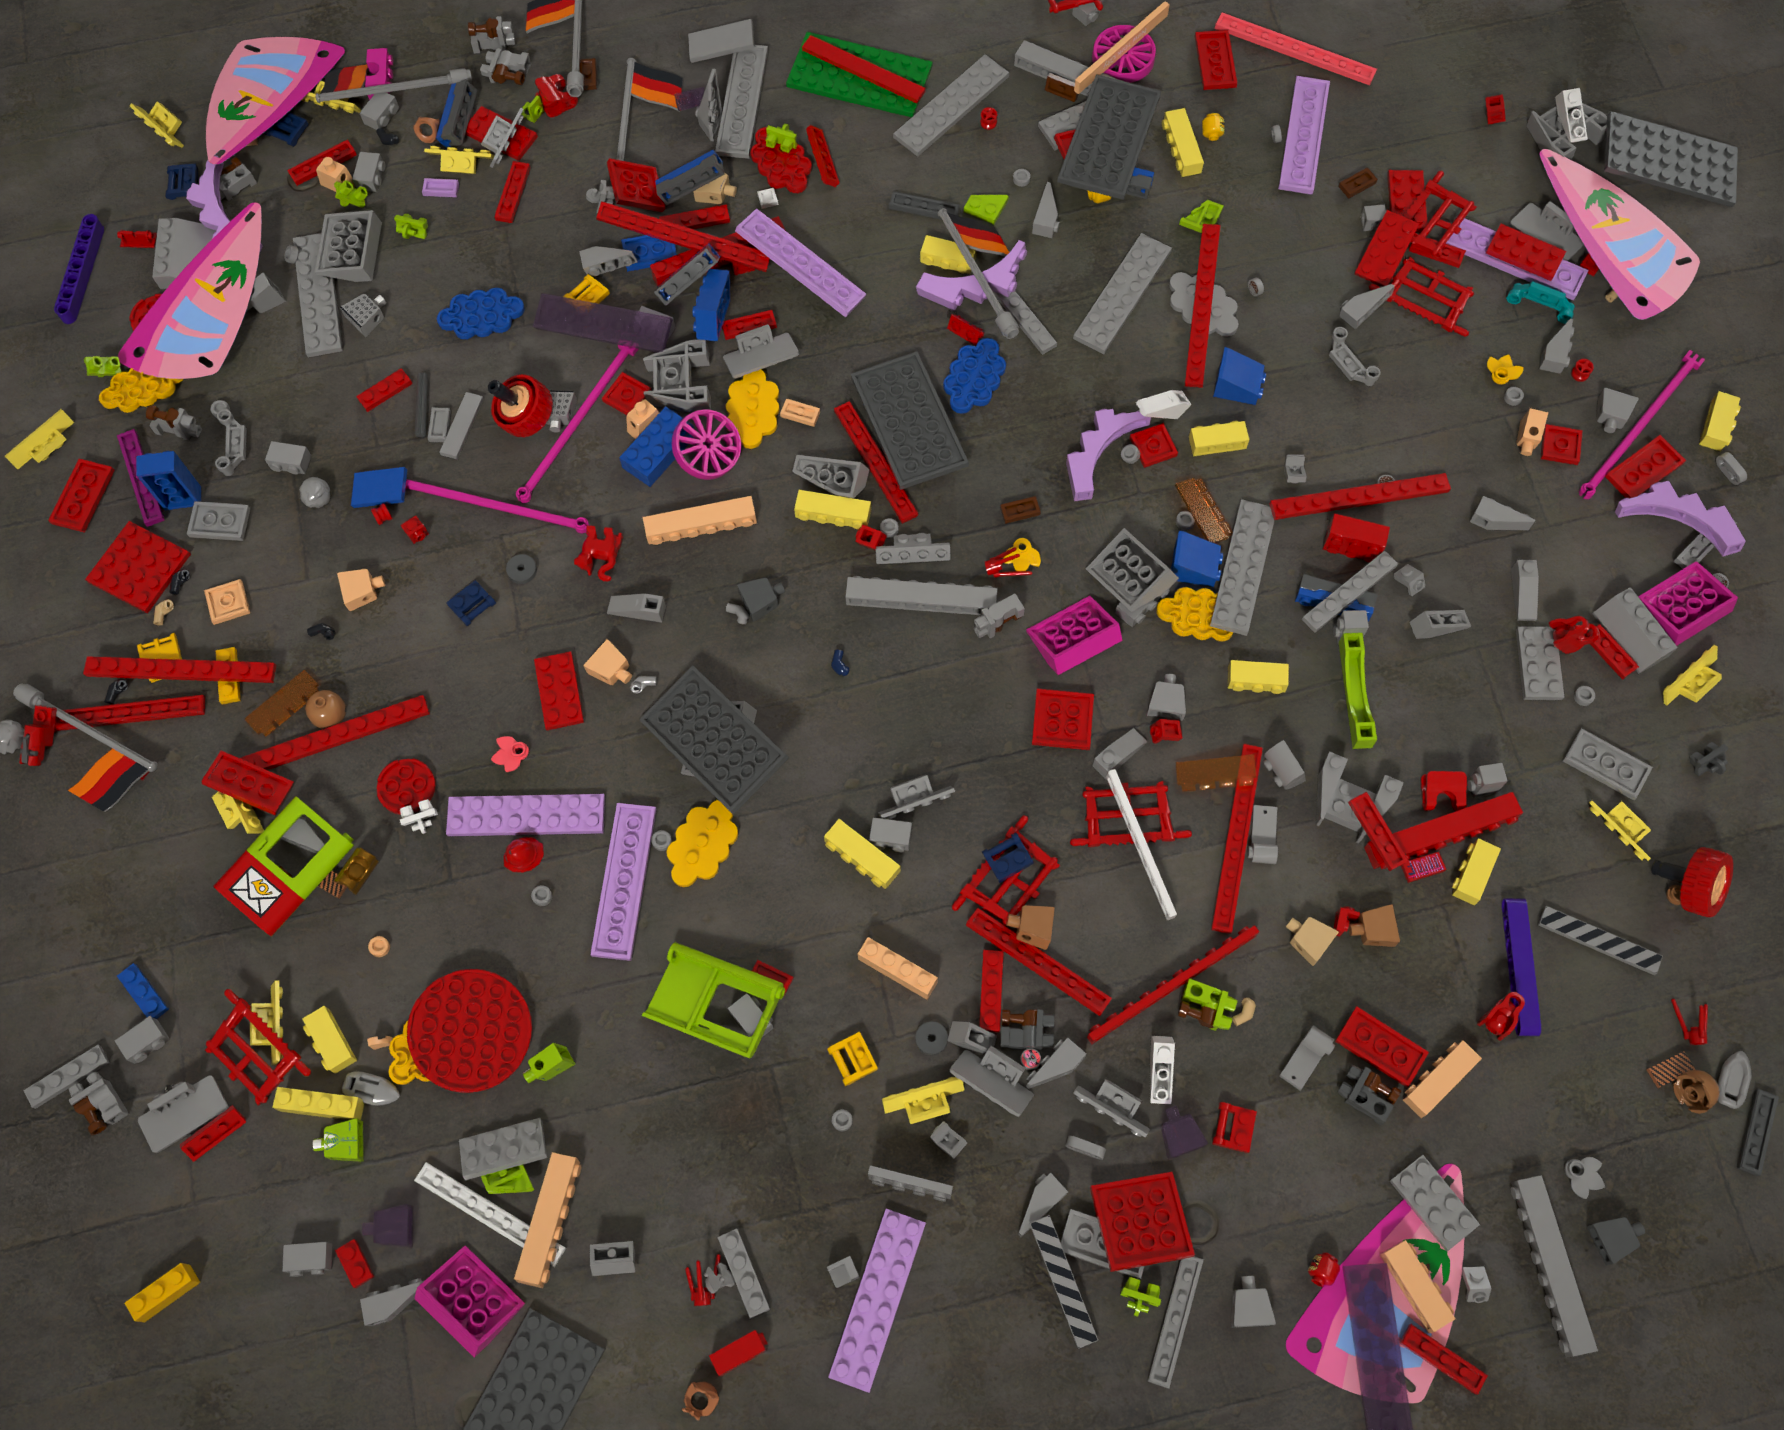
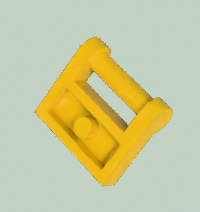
[563,274,610,316]
[827,1032,878,1086]

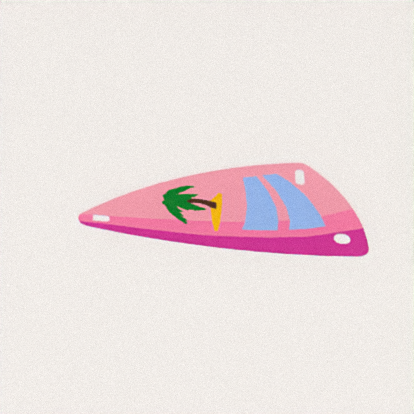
[206,37,345,165]
[1539,149,1700,320]
[118,203,262,379]
[1286,1164,1464,1403]

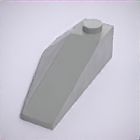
[696,69,722,141]
[792,455,870,498]

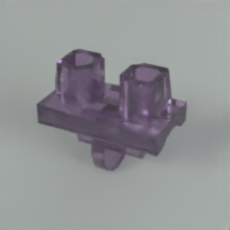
[674,87,704,111]

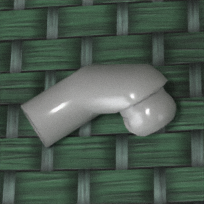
[726,603,749,624]
[630,676,657,694]

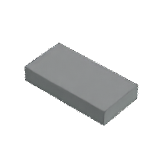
[428,407,451,442]

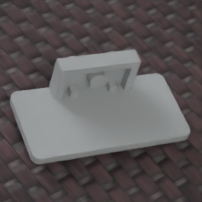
[1510,201,1584,261]
[723,324,799,378]
[950,1046,1034,1117]
[138,1076,229,1153]

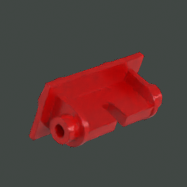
[117,230,157,248]
[947,314,984,346]

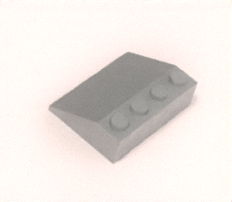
[314,210,382,282]
[152,218,216,289]
[1086,528,1179,612]

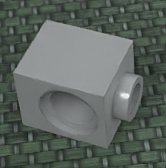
[1360,204,1386,231]

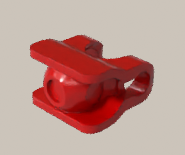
[535,74,578,117]
[1549,616,1600,654]
[1420,771,1467,811]
[1477,992,1525,1041]

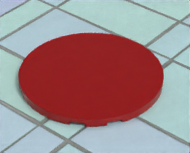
[407,969,532,1093]

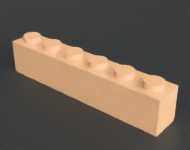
[643,496,757,545]
[514,1152,581,1288]

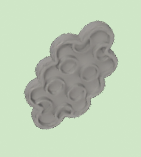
[1169,272,1238,337]

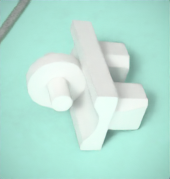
[400,799,438,834]

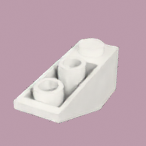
[1555,88,1588,143]
[1136,390,1191,419]
[1150,1036,1175,1104]

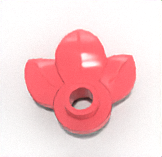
[491,736,529,772]

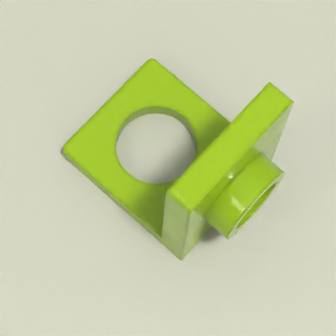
[521,96,544,123]

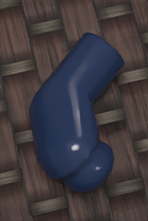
[831,650,849,676]

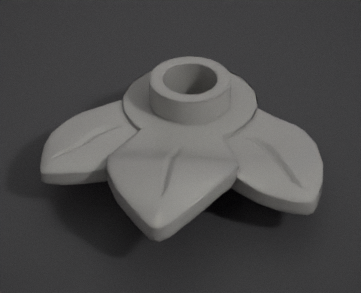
[1564,1157,1605,1199]

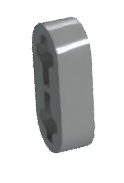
[1716,452,1747,485]
[1065,1136,1106,1160]

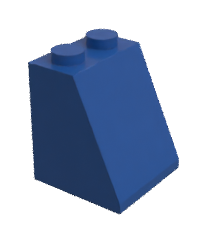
[1213,347,1266,405]
[1171,531,1223,587]

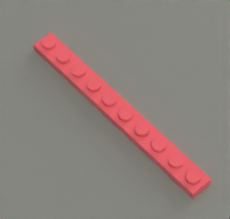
[1215,12,1377,86]

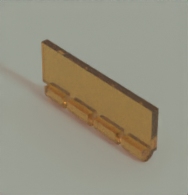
[1175,478,1233,543]
[244,670,319,737]
[1176,754,1256,792]

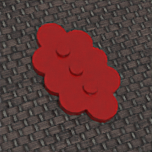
[750,127,812,193]

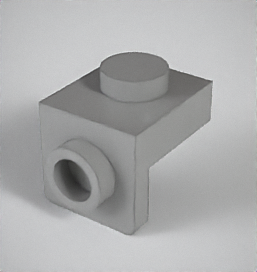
[1284,455,1306,483]
[1394,564,1425,596]
[930,1121,967,1159]
[1462,1266,1492,1303]

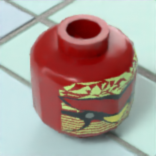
[1308,1252,1340,1287]

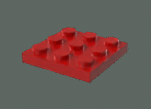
[607,158,665,212]
[1032,689,1094,750]

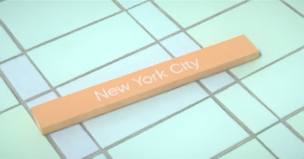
[1074,1,1170,94]

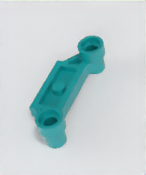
[1506,281,1575,324]

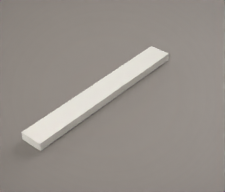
[1106,769,1177,920]
[414,1162,566,1267]

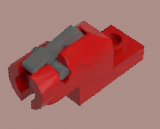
[19,705,57,766]

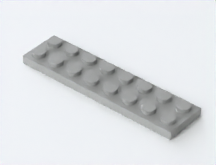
[715,45,768,159]
[893,55,1009,157]
[293,233,343,358]
[1073,233,1172,354]
[1210,499,1274,636]

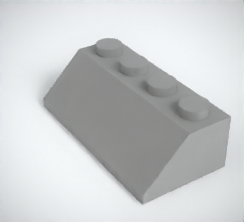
[1592,587,1678,674]

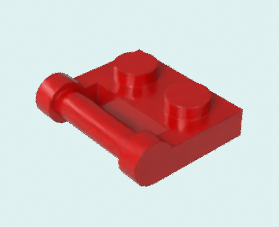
[1212,1102,1257,1153]

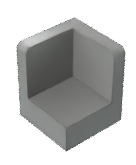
[827,1256,859,1288]

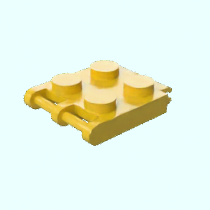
[137,633,182,683]

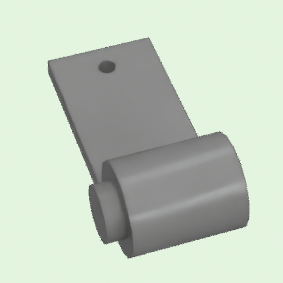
[1247,805,1278,864]
[1280,1025,1335,1091]

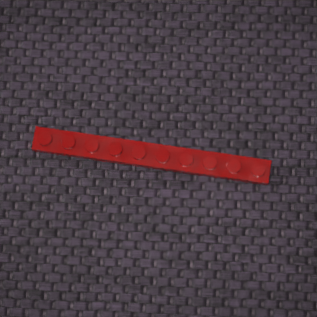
[596,201,770,272]
[1185,224,1221,388]
[1269,473,1451,520]
[83,656,276,683]
[240,695,430,770]
[1211,744,1263,934]
[1087,925,1260,1044]

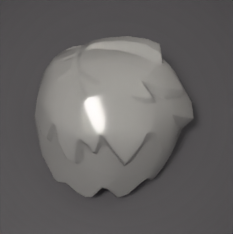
[299,477,330,508]
[0,720,24,755]

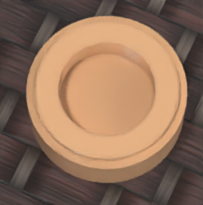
[368,936,390,957]

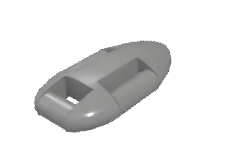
[1718,1051,1752,1109]
[341,1071,400,1106]

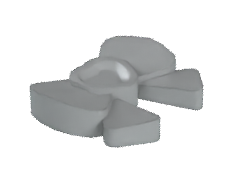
[704,1263,735,1294]

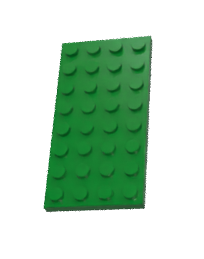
[786,32,933,117]

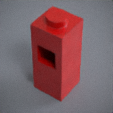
[709,1330,768,1377]

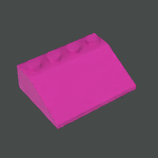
[1638,561,1738,646]
[1026,596,1123,675]
[414,1246,525,1358]

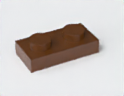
[579,58,597,90]
[1045,73,1078,102]
[1338,167,1378,199]
[1000,496,1041,524]

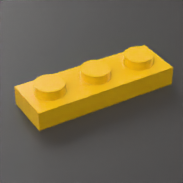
[215,647,241,704]

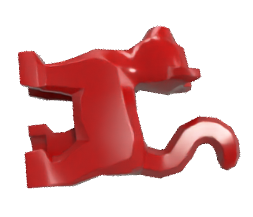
[574,525,623,582]

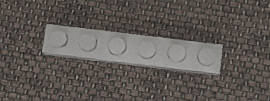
[993,291,1057,355]
[1302,551,1398,633]

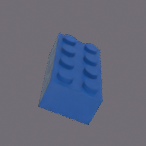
[692,269,730,341]
[619,406,695,487]
[136,451,201,510]

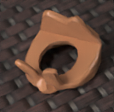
[413,117,440,143]
[682,1381,719,1420]

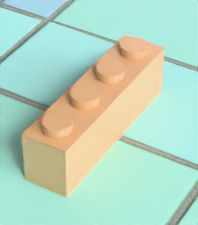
[858,937,938,1000]
[1403,1040,1482,1118]
[1380,1240,1455,1333]

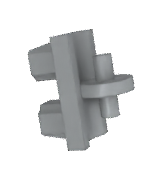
[586,180,615,213]

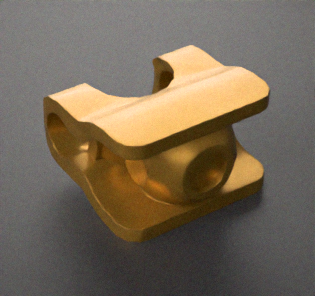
[334,848,379,895]

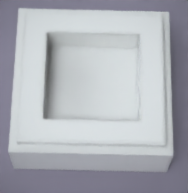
[757,188,778,209]

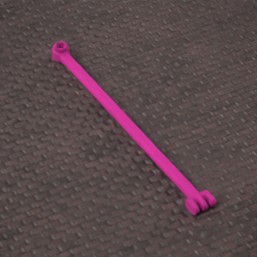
[516,337,640,503]
[1579,350,1705,499]
[406,479,589,534]

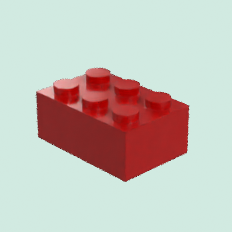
[1322,513,1390,563]

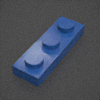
[117,963,169,1019]

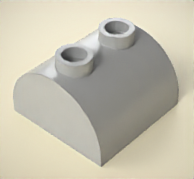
[1263,740,1306,790]

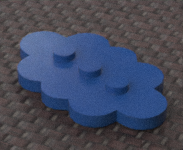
[437,288,525,339]
[943,338,1006,414]

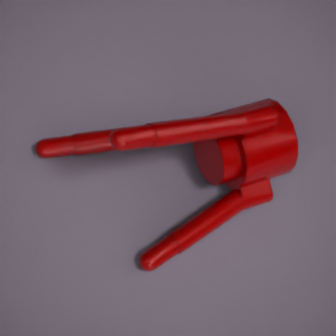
[985,547,1032,578]
[1671,999,1708,1045]
[685,1254,721,1306]

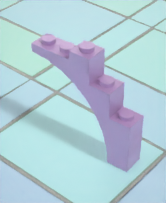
[186,155,263,254]
[916,240,1027,311]
[1066,409,1151,501]
[1615,481,1746,557]

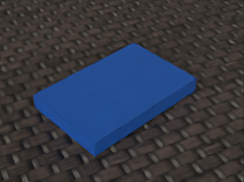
[621,235,677,272]
[351,467,407,508]

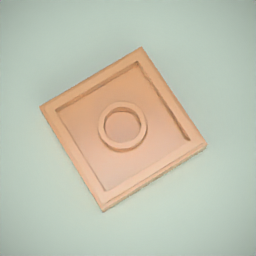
[204,579,250,625]

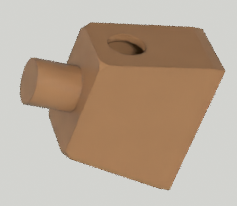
[1349,904,1400,947]
[1006,905,1055,950]

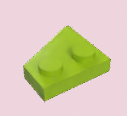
[963,195,1009,224]
[1179,200,1224,233]
[481,1165,534,1194]

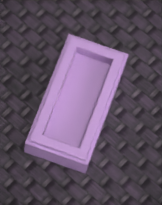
[422,178,459,197]

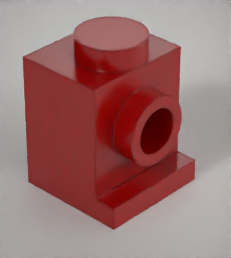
[1485,94,1506,125]
[855,524,887,551]

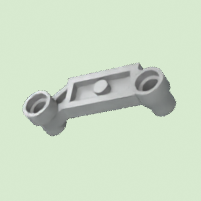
[1329,327,1381,386]
[215,409,247,476]

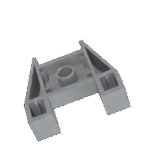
[1527,103,1607,166]
[643,340,711,413]
[1316,751,1404,843]

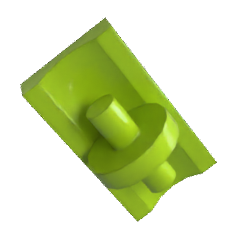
[766,124,797,153]
[334,180,368,208]
[394,214,428,239]
[84,356,121,377]
[1120,1277,1161,1317]

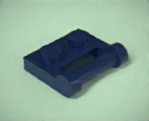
[264,112,309,147]
[165,164,198,200]
[446,580,496,627]
[982,832,1034,883]

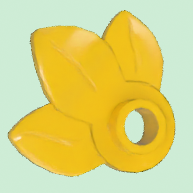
[1487,355,1523,385]
[1004,538,1041,571]

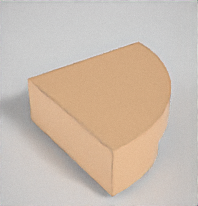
[367,1036,393,1050]

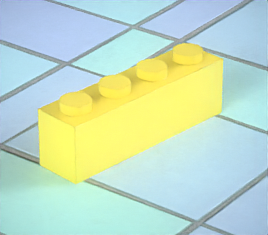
[1162,108,1204,177]
[794,490,871,529]
[824,819,901,889]
[272,1087,365,1120]

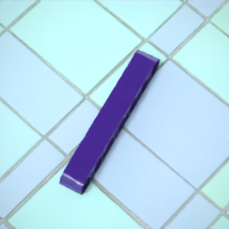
[54,214,104,324]
[1502,898,1541,1036]

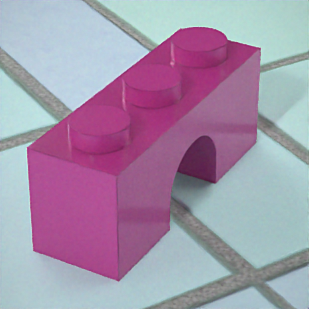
[365,48,393,100]

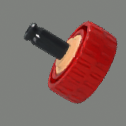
[488,374,553,438]
[1651,847,1733,917]

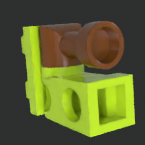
[1178,979,1238,1031]

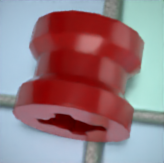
[980,107,997,130]
[1571,359,1594,382]
[371,503,392,526]

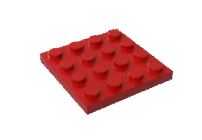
[85,521,191,614]
[1090,1172,1195,1272]

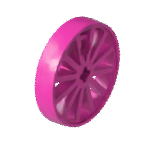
[1092,25,1156,83]
[672,410,741,480]

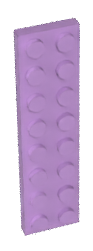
[1278,76,1330,194]
[735,209,866,317]
[1446,215,1589,301]
[446,794,605,836]
[590,803,657,961]
[828,1209,926,1393]

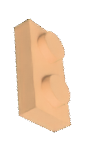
[780,399,820,427]

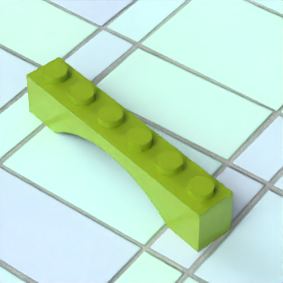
[1339,633,1377,749]

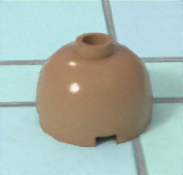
[305,690,346,729]
[1673,1070,1720,1114]

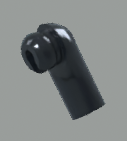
[376,128,399,145]
[169,569,190,595]
[307,623,336,640]
[104,679,128,704]

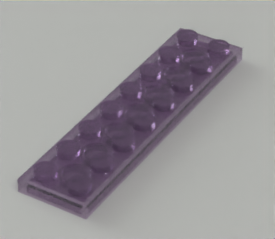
[533,293,673,352]
[1342,1263,1413,1430]

